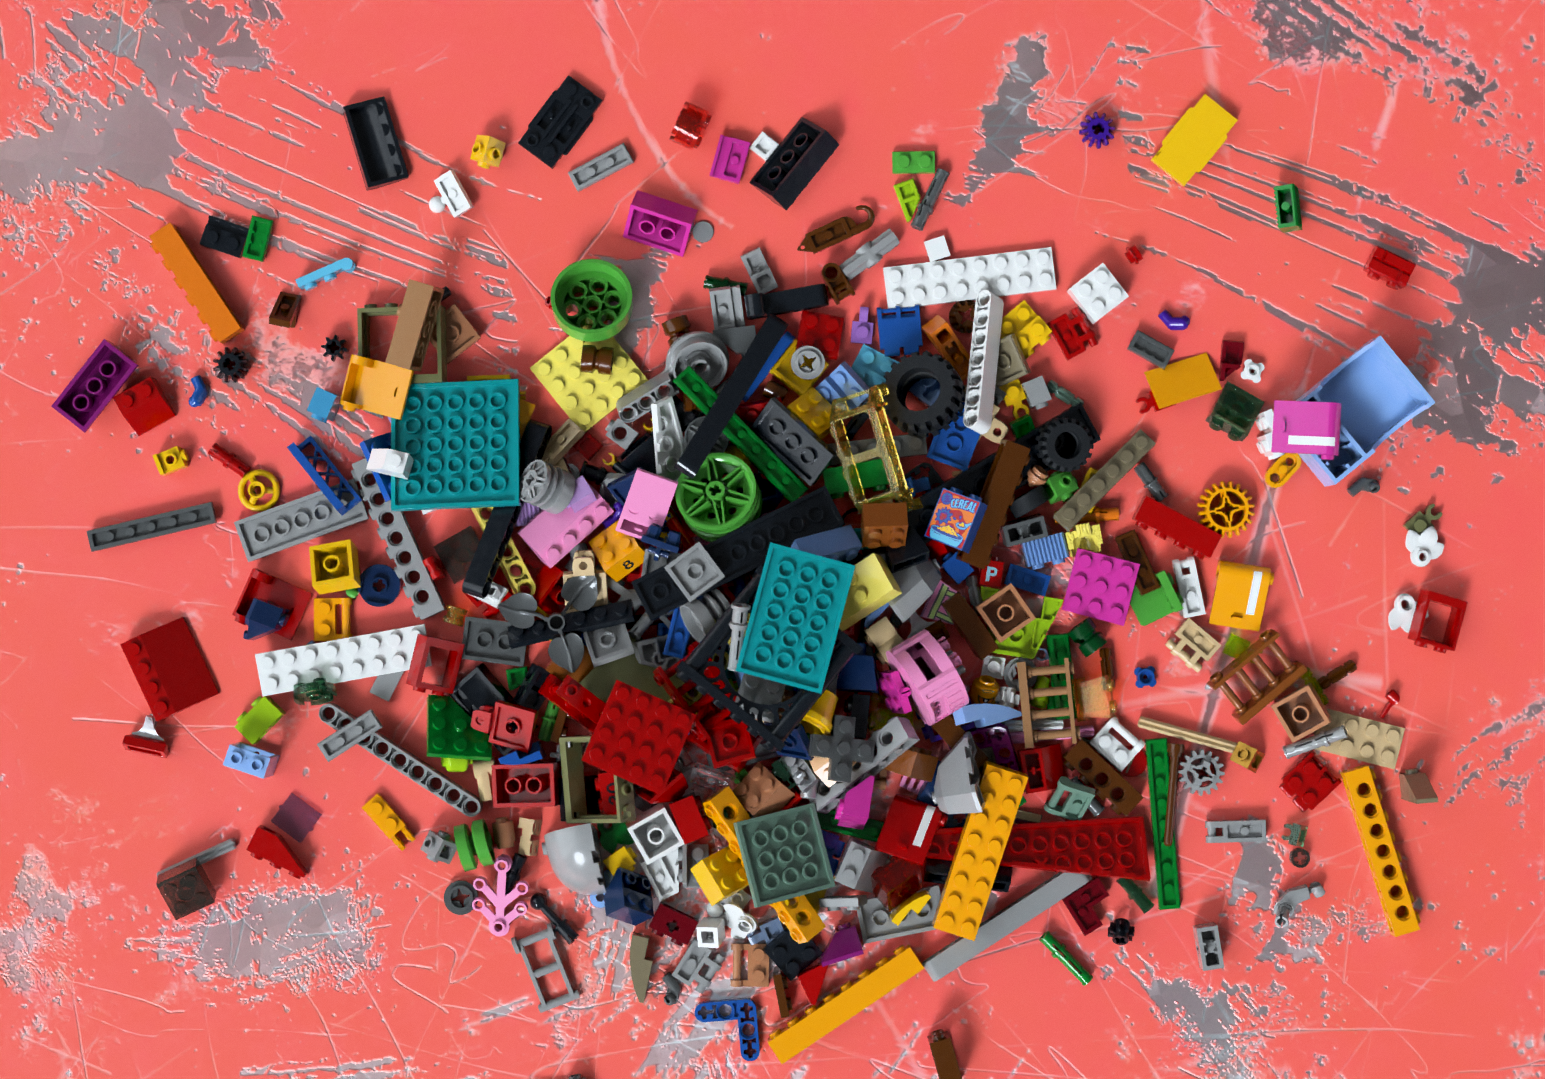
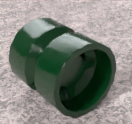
[1067,617,1107,657]

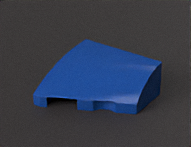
[498,740,546,765]

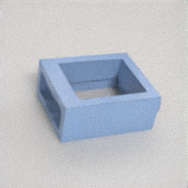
[223,742,280,779]

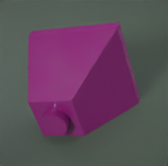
[821,922,864,967]

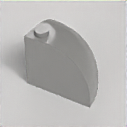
[542,823,607,895]

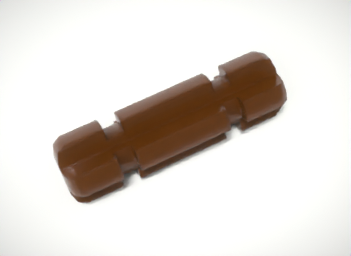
[1099,648,1116,689]
[1317,660,1357,689]

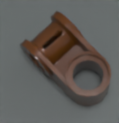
[821,263,855,305]

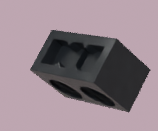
[513,663,550,711]

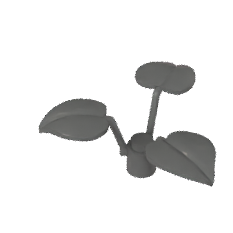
[499,576,598,673]

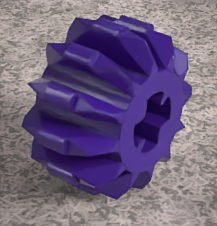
[1079,112,1115,149]

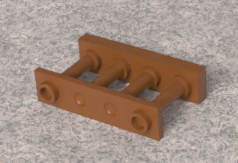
[1206,629,1308,725]

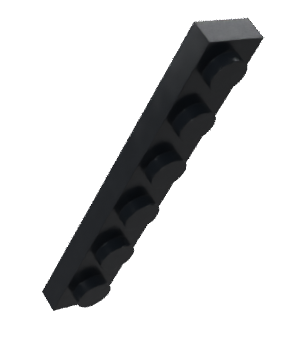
[508,599,635,649]

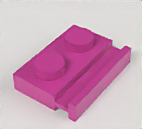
[709,135,750,184]

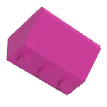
[623,190,698,257]
[834,776,875,830]

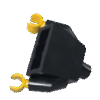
[603,418,656,474]

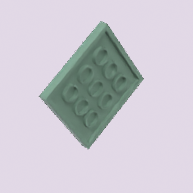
[733,803,835,908]

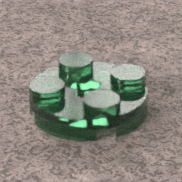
[293,678,337,706]

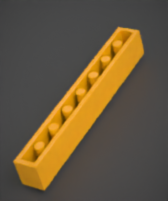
[768,945,924,1064]

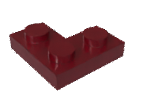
[1062,877,1109,936]

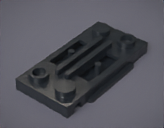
[518,75,603,169]

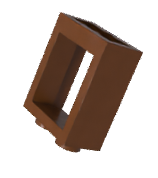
[927,1029,962,1079]

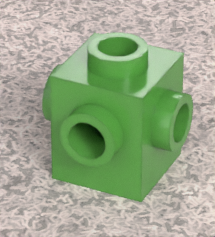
[1043,471,1079,504]

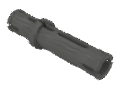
[910,168,950,231]

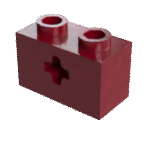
[649,902,699,946]

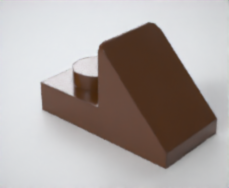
[269,292,301,328]

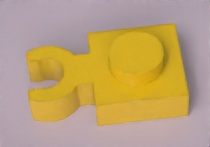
[999,379,1029,419]

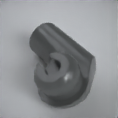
[1347,477,1380,497]
[662,972,681,1006]

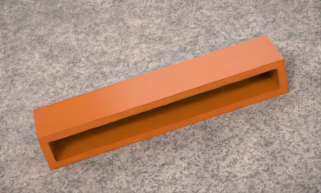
[149,222,245,344]

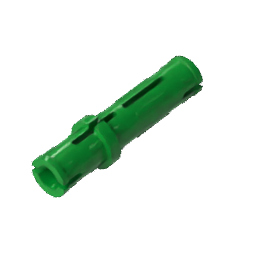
[1039,931,1093,986]

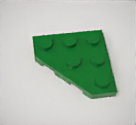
[427,694,492,761]

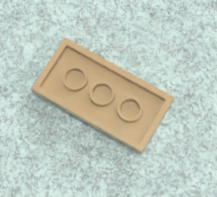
[1314,708,1405,770]

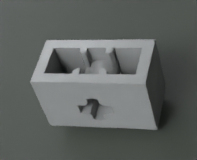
[1192,922,1225,971]

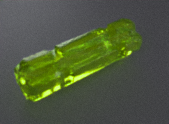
[1301,667,1329,705]

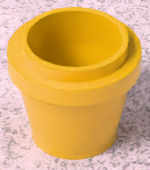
[800,690,838,735]

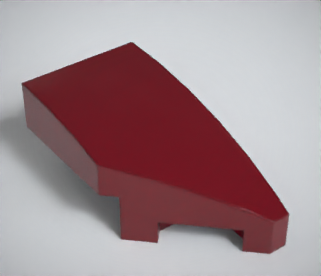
[1219,340,1244,381]

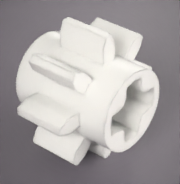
[995,687,1020,709]

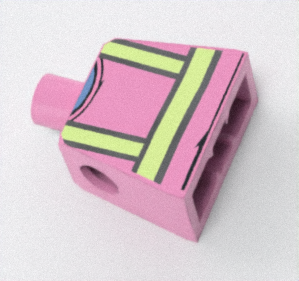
[920,580,966,625]

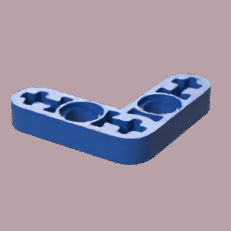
[694,998,760,1061]

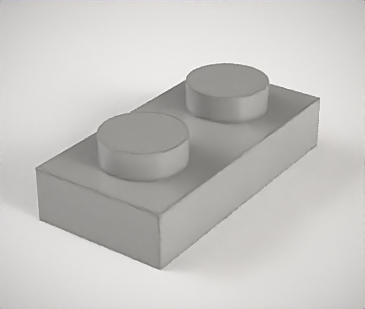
[819,895,867,911]

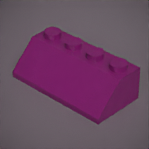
[51,339,138,433]

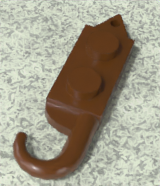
[797,205,875,254]

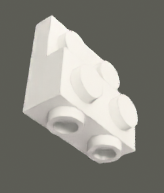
[1255,409,1285,460]

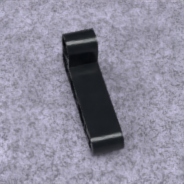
[744,284,829,320]

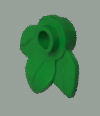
[597,822,634,853]

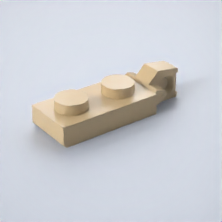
[542,418,585,466]

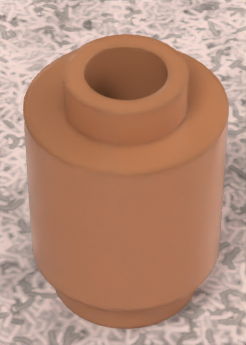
[492,817,516,849]

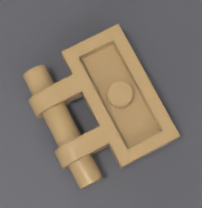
[1165,618,1221,673]

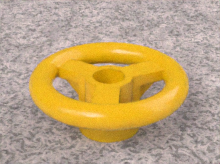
[238,469,280,512]

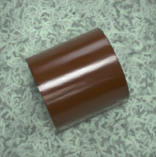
[762,380,788,402]

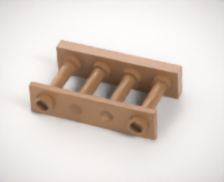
[1017,658,1081,748]

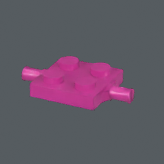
[878,670,912,714]

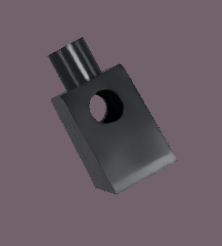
[883,525,930,573]

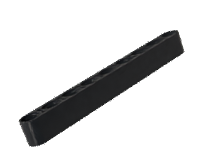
[674,313,789,479]
[462,420,552,599]

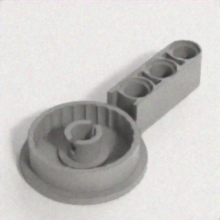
[616,331,729,423]

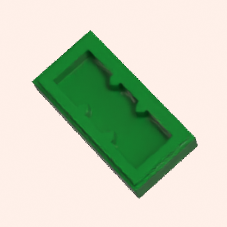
[242,215,274,262]

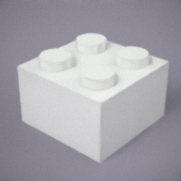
[1066,263,1129,325]
[625,803,684,865]

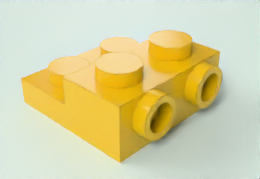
[1000,300,1052,359]

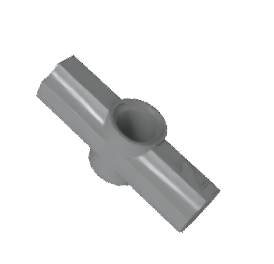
[839,228,900,281]

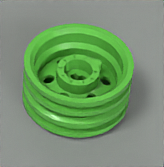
[675,453,763,542]

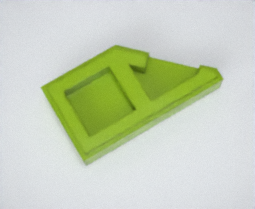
[893,178,921,223]

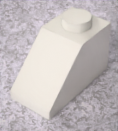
[366,448,414,480]

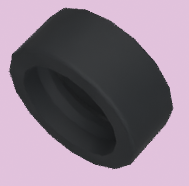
[1008,485,1050,519]

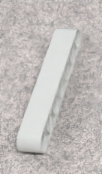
[963,290,1004,434]

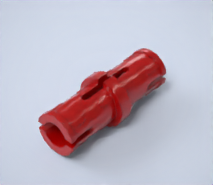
[208,443,251,478]

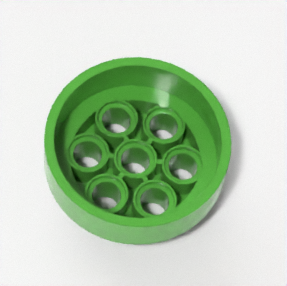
[551,259,633,342]

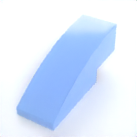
[953,703,1022,728]

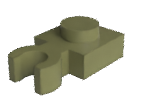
[1402,504,1443,535]

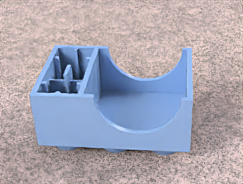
[1284,335,1435,487]

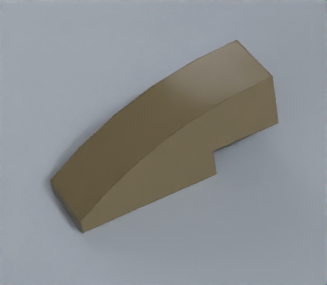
[630,932,654,1003]

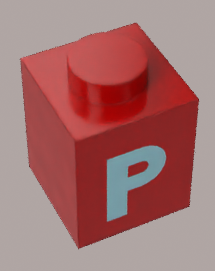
[978,556,1004,588]

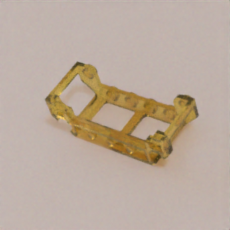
[830,384,923,514]

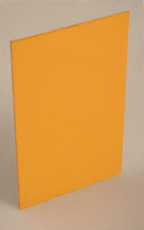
[1144,352,1222,409]

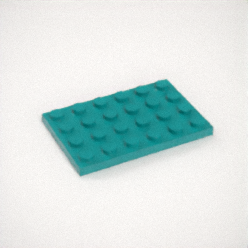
[735,542,855,694]

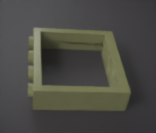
[357,303,447,384]
[559,735,636,824]

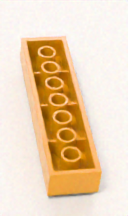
[932,761,1028,941]

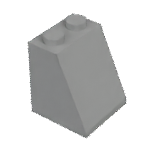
[833,837,889,893]

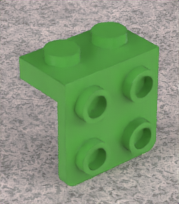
[1130,570,1184,626]

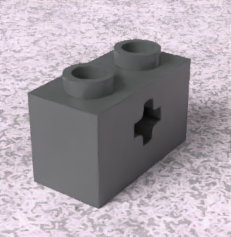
[1000,513,1048,547]

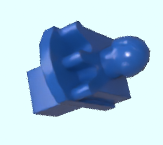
[893,477,931,498]

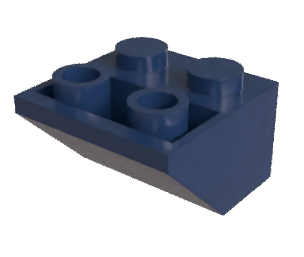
[604,867,654,926]

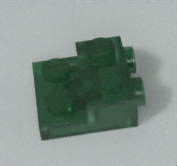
[1205,381,1264,441]

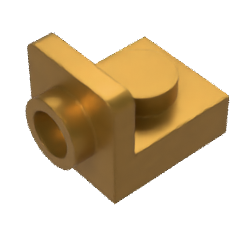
[1230,741,1265,773]

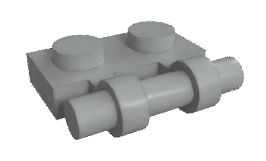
[672,938,725,994]

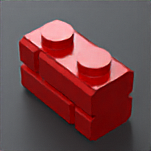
[1363,246,1416,290]

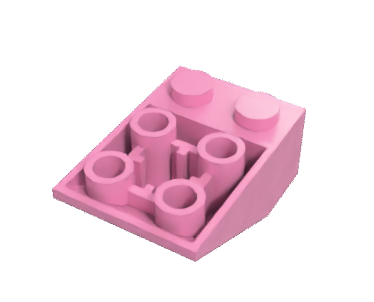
[615,468,678,539]

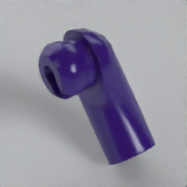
[1158,309,1190,330]
[602,501,623,529]

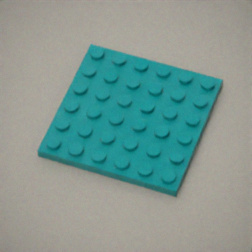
[391,379,521,511]

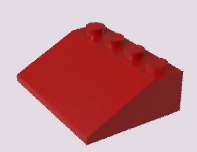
[120,617,220,722]

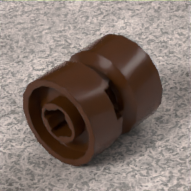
[661,315,693,346]
[581,345,614,375]

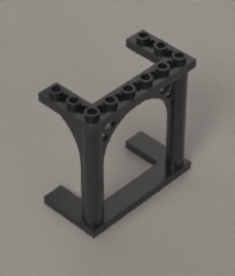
[675,565,863,752]

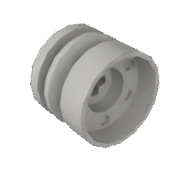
[520,460,575,514]
[680,589,730,643]

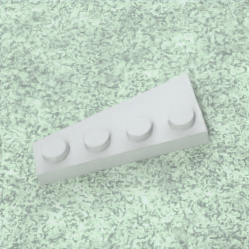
[651,396,686,481]

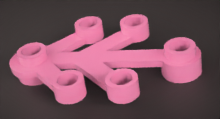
[472,854,529,937]

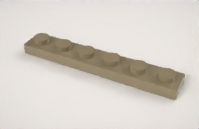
[1053,429,1156,532]

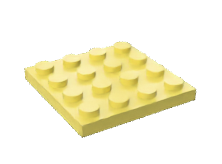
[530,325,648,433]

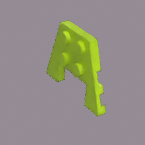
[980,586,1063,659]

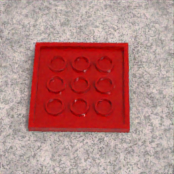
[581,680,696,795]

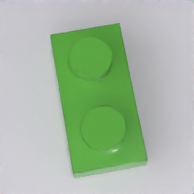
[892,151,935,174]

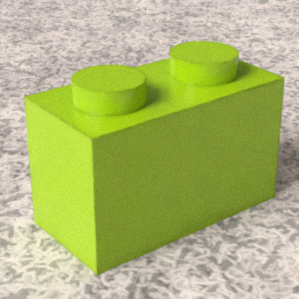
[235,696,286,745]

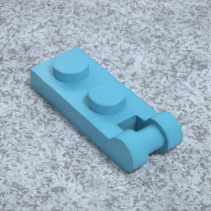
[295,258,356,291]

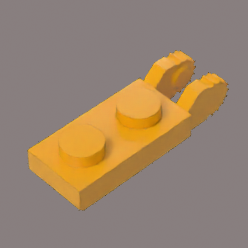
[362,793,416,851]

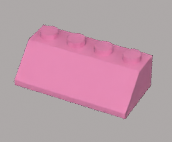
[517,476,614,569]

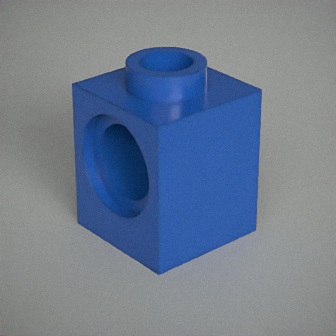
[941,551,974,585]

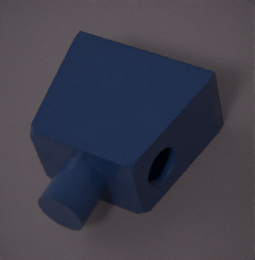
[837,643,879,693]

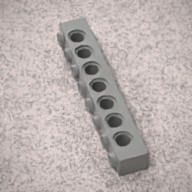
[351,458,447,620]

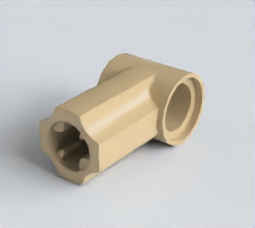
[473,757,496,801]

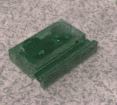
[771,756,797,789]

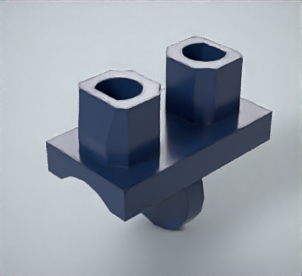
[641,523,683,561]

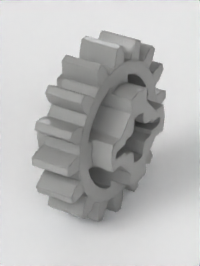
[1178,749,1225,796]

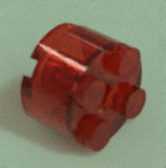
[669,101,712,150]

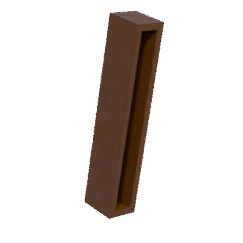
[956,439,1031,569]

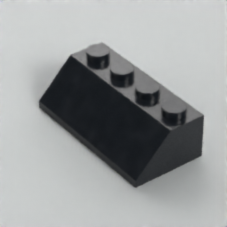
[749,117,840,211]

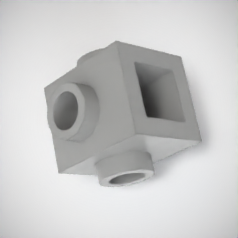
[420,830,457,864]

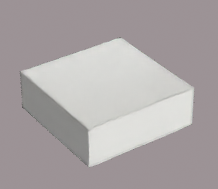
[749,131,779,162]
[924,235,951,262]

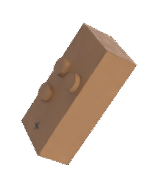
[385,279,445,372]

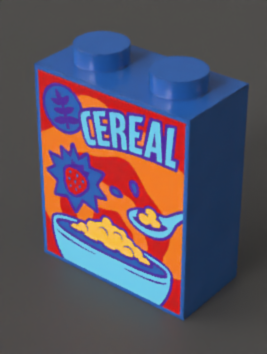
[924,487,988,553]

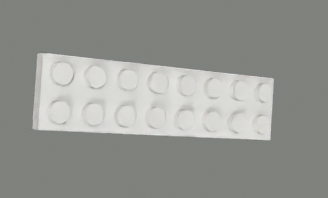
[883,247,1057,309]
[255,624,432,696]

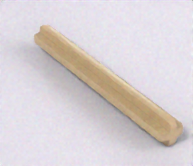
[1138,716,1238,753]

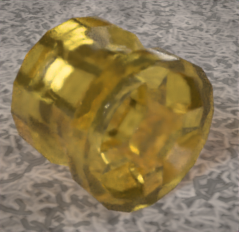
[442,604,468,627]

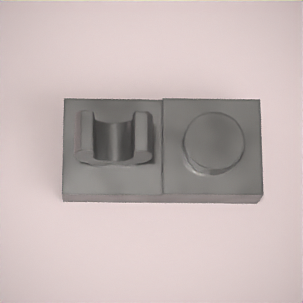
[780,756,821,793]

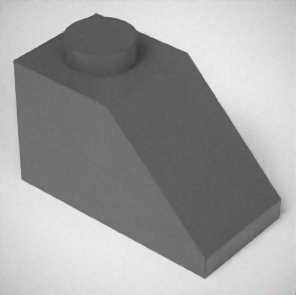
[713,325,756,357]

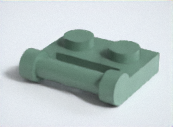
[1044,776,1095,821]

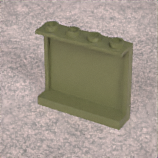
[580,635,691,705]

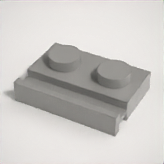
[709,285,745,330]

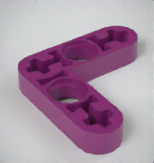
[948,723,1021,772]

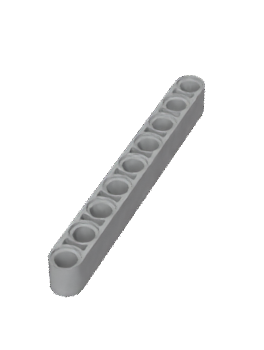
[319,703,483,817]
[922,872,1092,982]

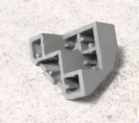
[862,547,942,622]
[932,731,985,814]

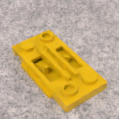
[1151,94,1238,187]

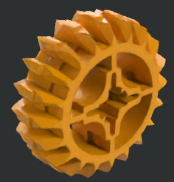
[1197,481,1255,538]

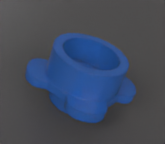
[1134,666,1156,688]

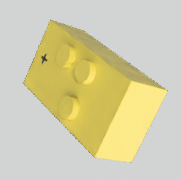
[839,553,902,631]

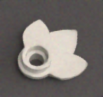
[1405,526,1444,567]
[1388,594,1429,634]
[718,903,757,939]

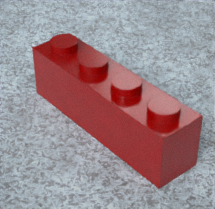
[1132,496,1222,560]

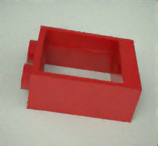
[1407,590,1468,654]
[406,634,465,696]

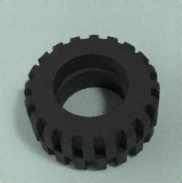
[880,351,966,438]

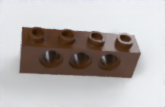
[1062,739,1144,816]

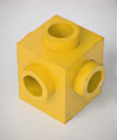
[470,135,506,169]

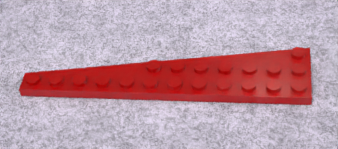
[926,816,1151,881]

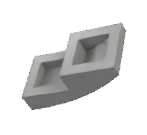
[740,247,778,294]

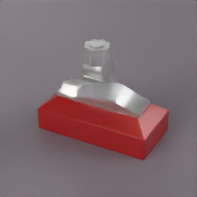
[122,714,169,758]

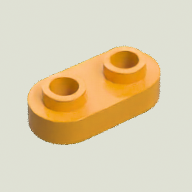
[1264,453,1301,488]

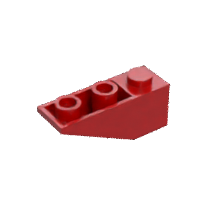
[246,825,309,879]

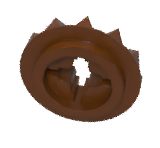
[949,300,975,334]

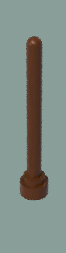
[1164,743,1185,846]

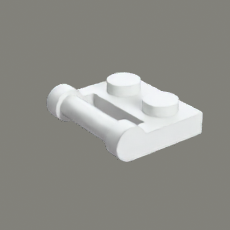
[1088,715,1146,772]

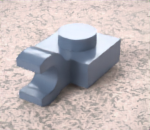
[747,915,784,945]

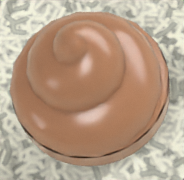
[1027,465,1049,487]

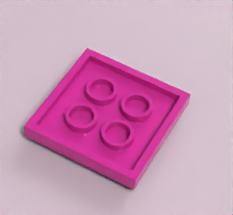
[1062,548,1140,626]

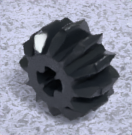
[213,347,250,383]

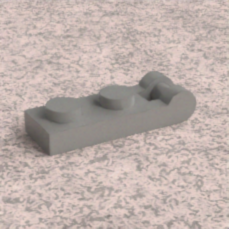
[1205,819,1266,843]

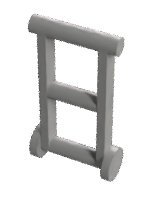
[511,923,581,1013]

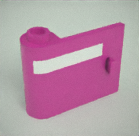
[1271,400,1342,460]

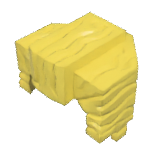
[1064,523,1103,557]

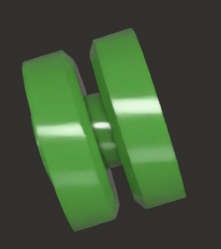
[454,818,495,872]

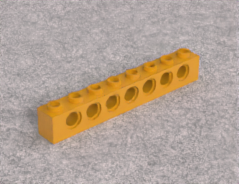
[1340,765,1421,937]
[702,786,826,944]

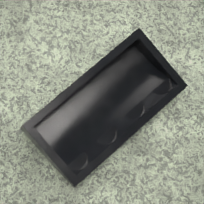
[342,97,409,191]
[449,663,539,756]

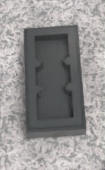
[1127,330,1175,370]

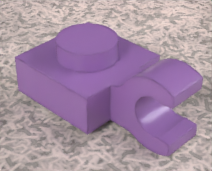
[850,307,874,344]

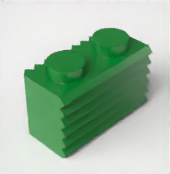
[1273,184,1302,233]

